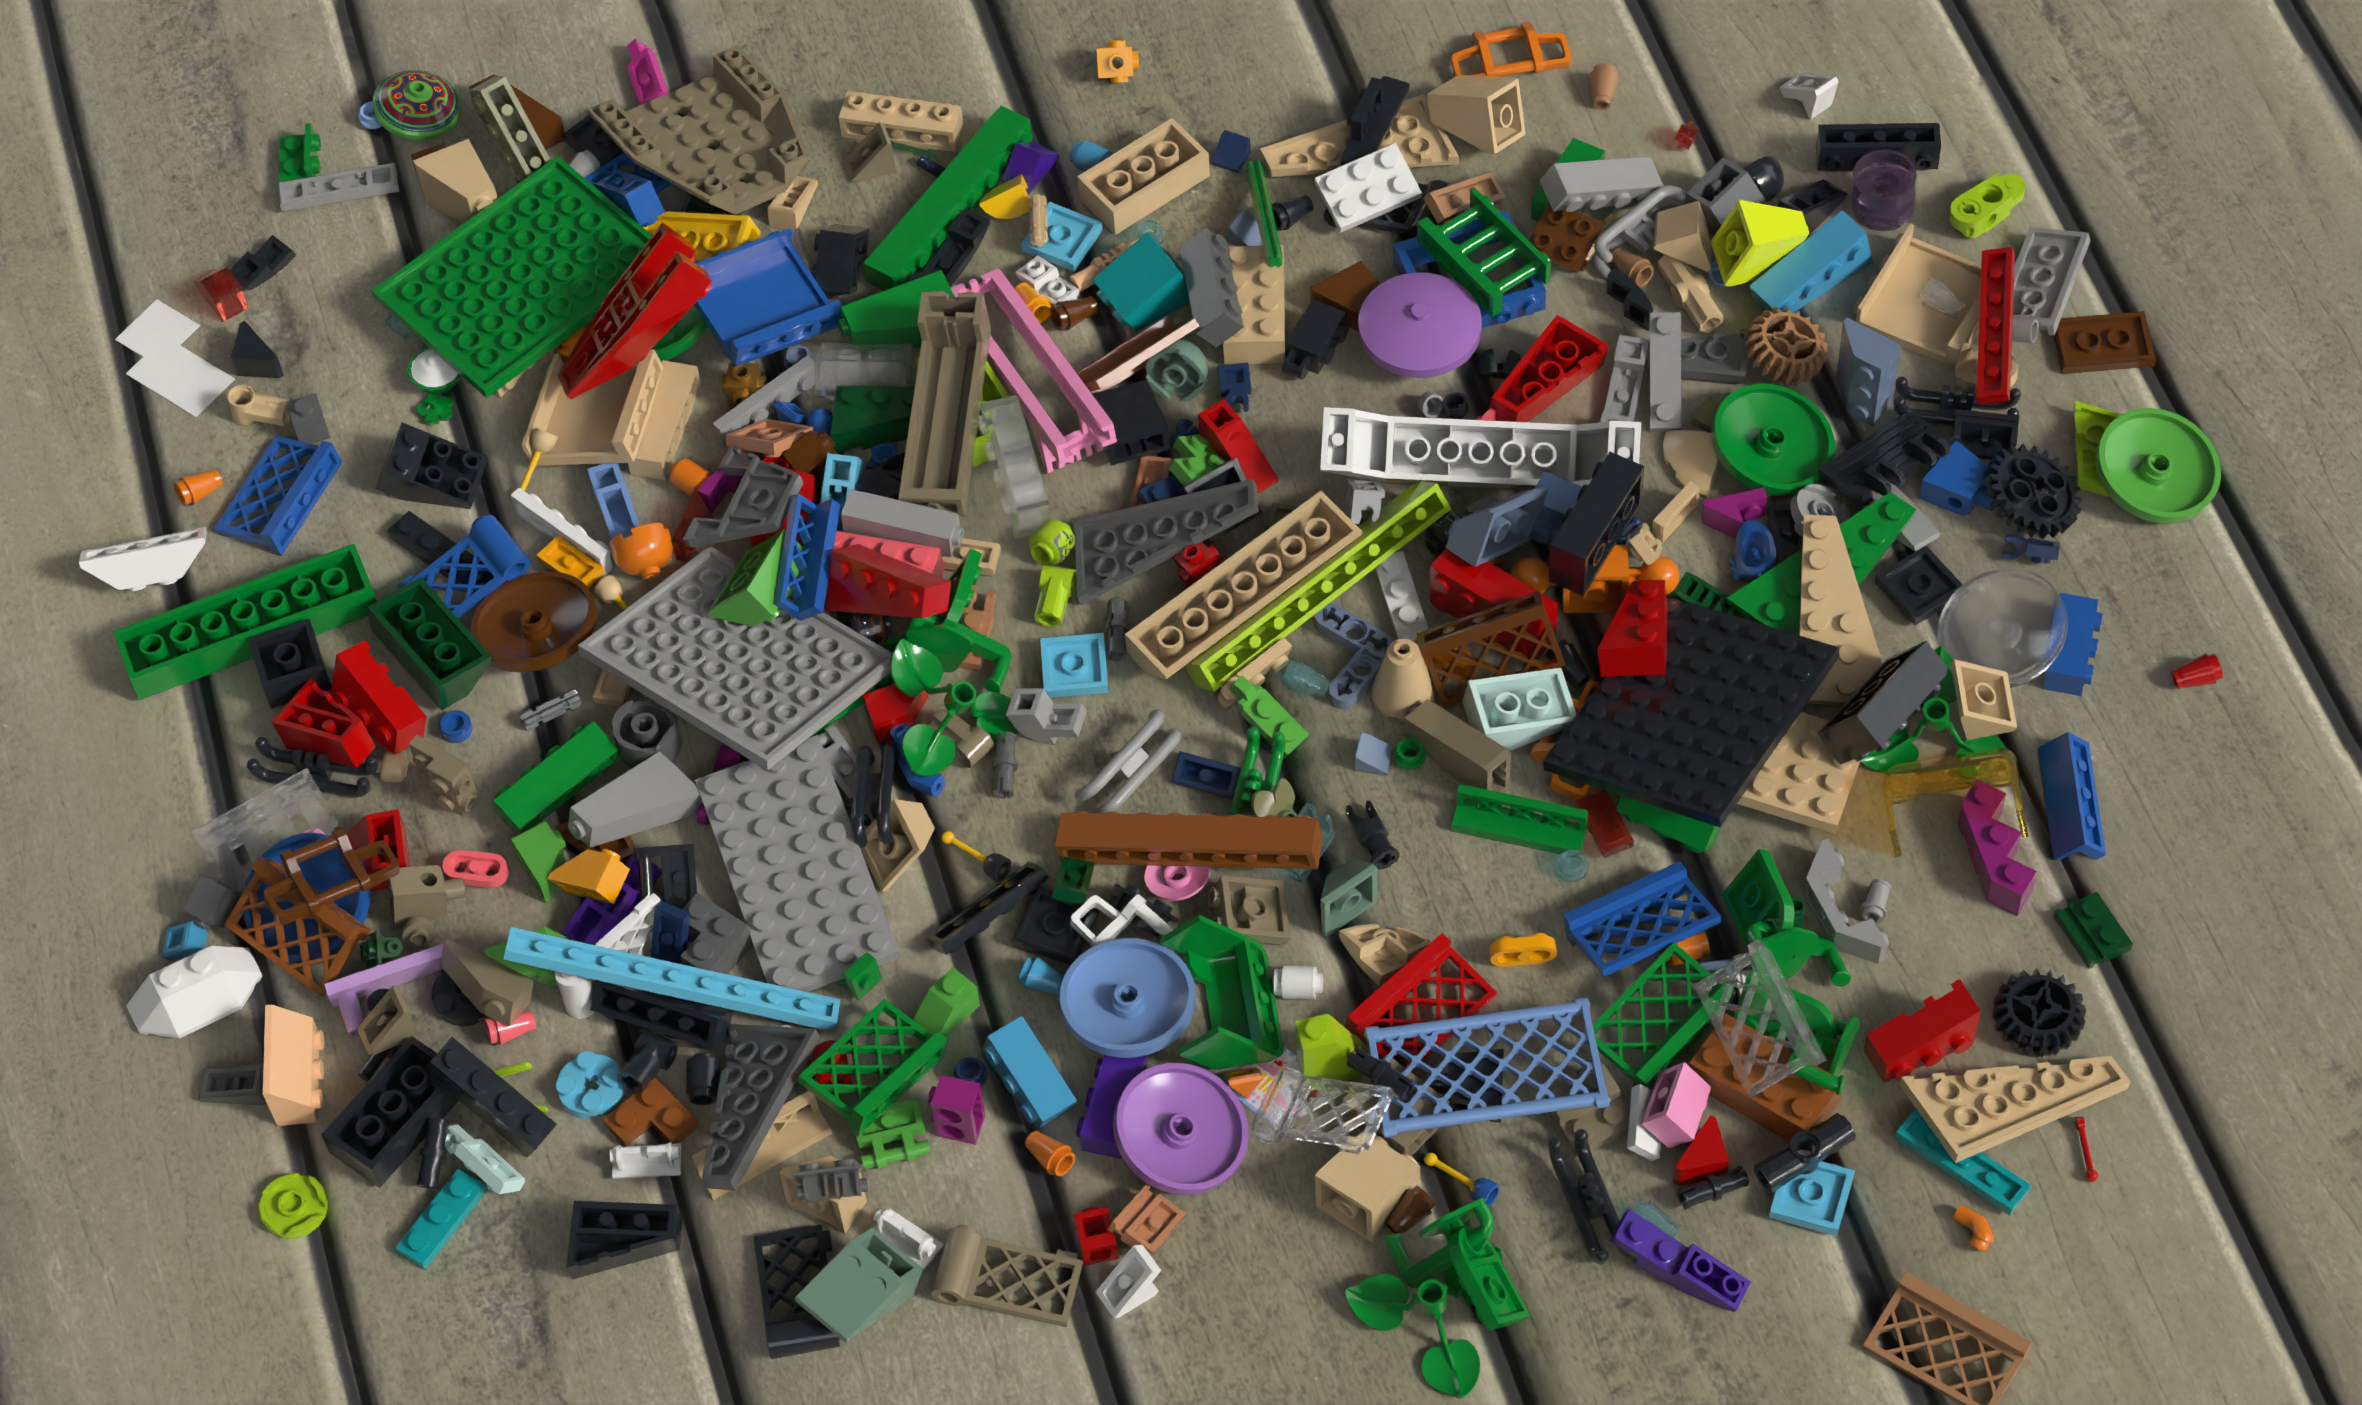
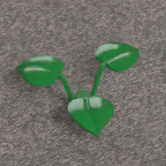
[891,639,1019,777]
[1860,646,2012,783]
[1345,1247,1502,1399]

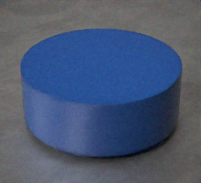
[439,710,473,743]

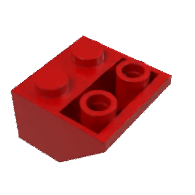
[346,809,411,892]

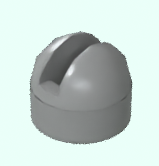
[1417,391,1444,418]

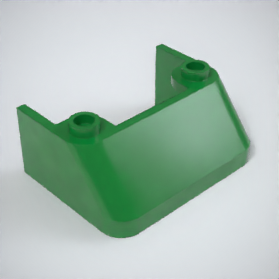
[1160,915,1284,1070]

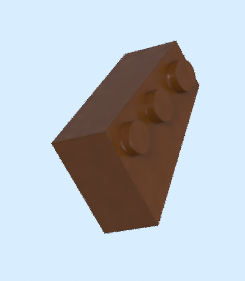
[469,74,565,150]

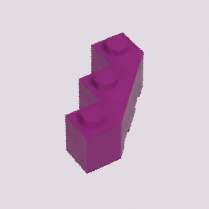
[1957,779,2037,916]

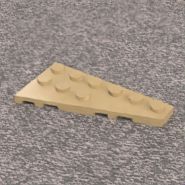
[1260,94,1459,177]
[1799,514,1882,705]
[1899,1056,2131,1163]

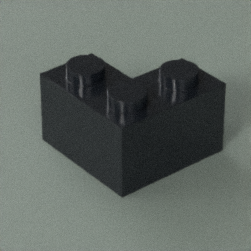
[811,224,869,294]

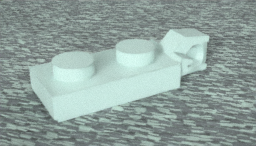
[445,1125,525,1194]

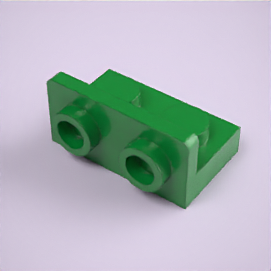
[278,123,321,183]

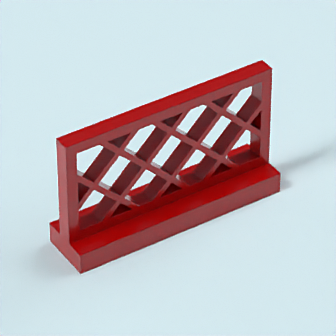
[1344,933,1498,1072]

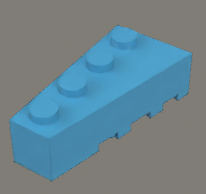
[1749,210,1873,313]

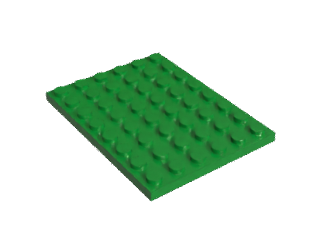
[371,155,652,398]

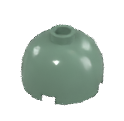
[1145,339,1208,401]

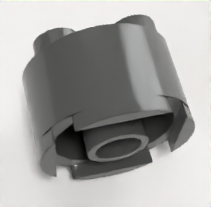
[612,697,682,768]

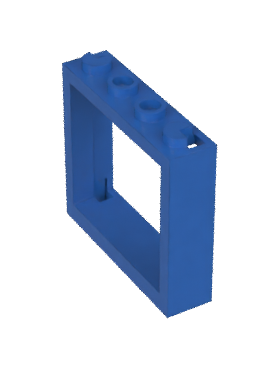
[1393,211,1546,328]

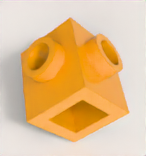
[1096,40,1139,83]

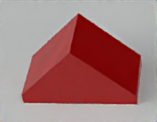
[1673,1115,1729,1186]

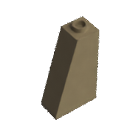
[1404,699,1511,793]

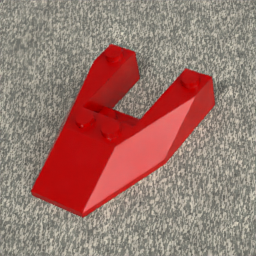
[558,222,712,400]

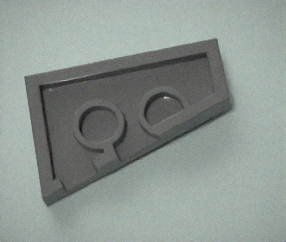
[1681,328,1748,384]

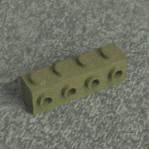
[470,76,551,184]

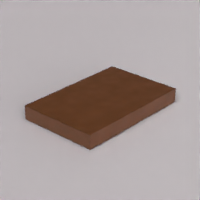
[2054,311,2156,374]

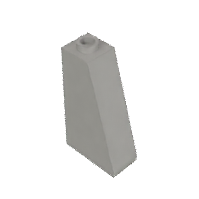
[841,489,964,557]
[568,752,702,848]

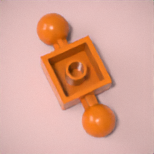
[1511,544,1680,613]

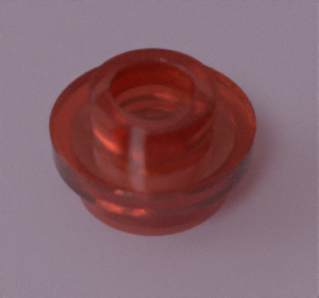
[1674,121,1699,150]

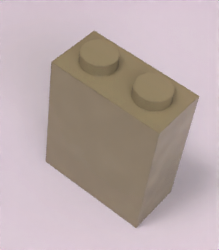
[1342,1054,1449,1156]

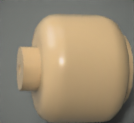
[376,752,409,782]

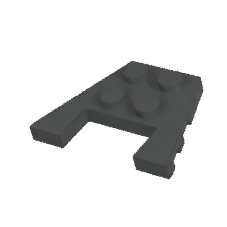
[683,445,803,548]

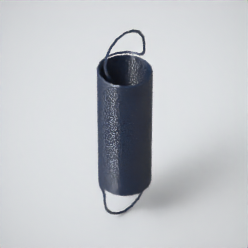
[913,154,946,177]

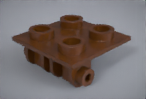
[1529,203,1604,273]

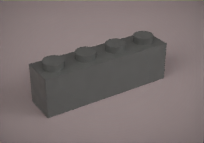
[1179,228,1244,348]

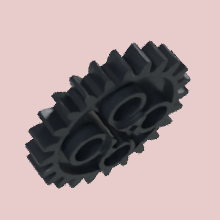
[1983,444,2082,539]

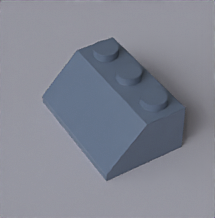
[1836,317,1901,426]
[1445,486,1549,567]

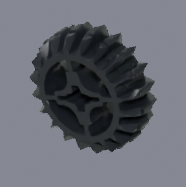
[1992,968,2086,1058]

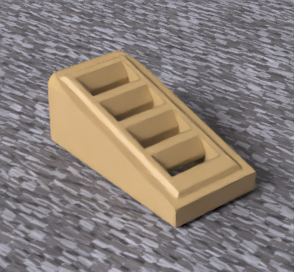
[768,176,818,231]

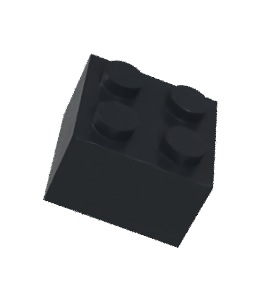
[248,619,332,709]

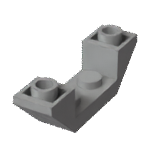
[1804,839,1889,964]

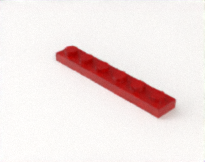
[1976,247,2015,405]

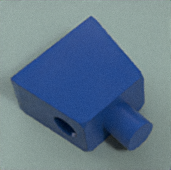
[1919,441,1996,516]

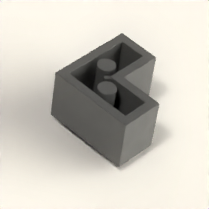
[680,892,753,974]

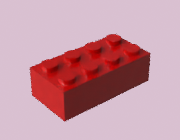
[1430,548,1558,660]

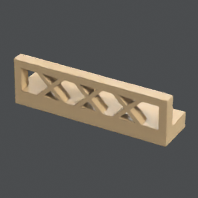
[691,1090,832,1200]

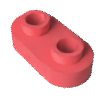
[442,850,509,888]

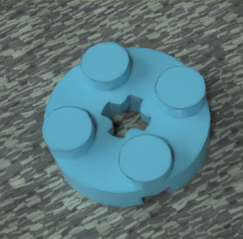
[556,1051,625,1119]

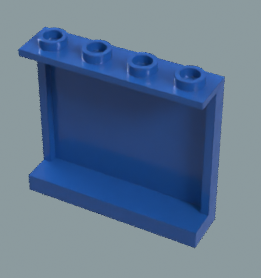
[694,228,842,367]

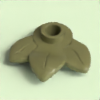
[1251,778,1298,817]

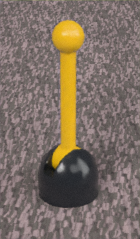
[941,831,1011,882]

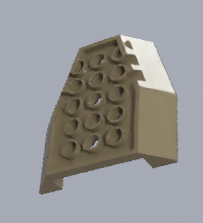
[588,45,809,215]

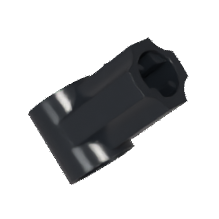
[617,1030,678,1094]

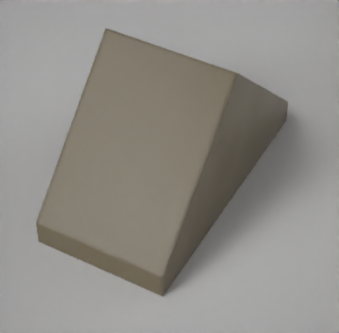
[844,122,896,183]
[357,986,418,1055]

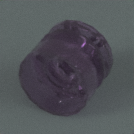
[1852,149,1917,231]

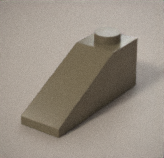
[441,939,534,1026]

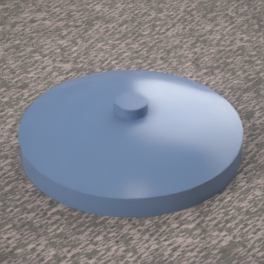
[1060,938,1196,1058]

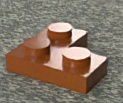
[602,1077,699,1146]

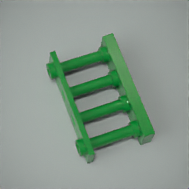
[1417,188,1551,317]

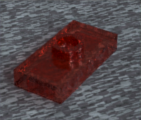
[1575,790,1634,858]

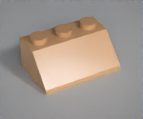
[263,1005,324,1126]

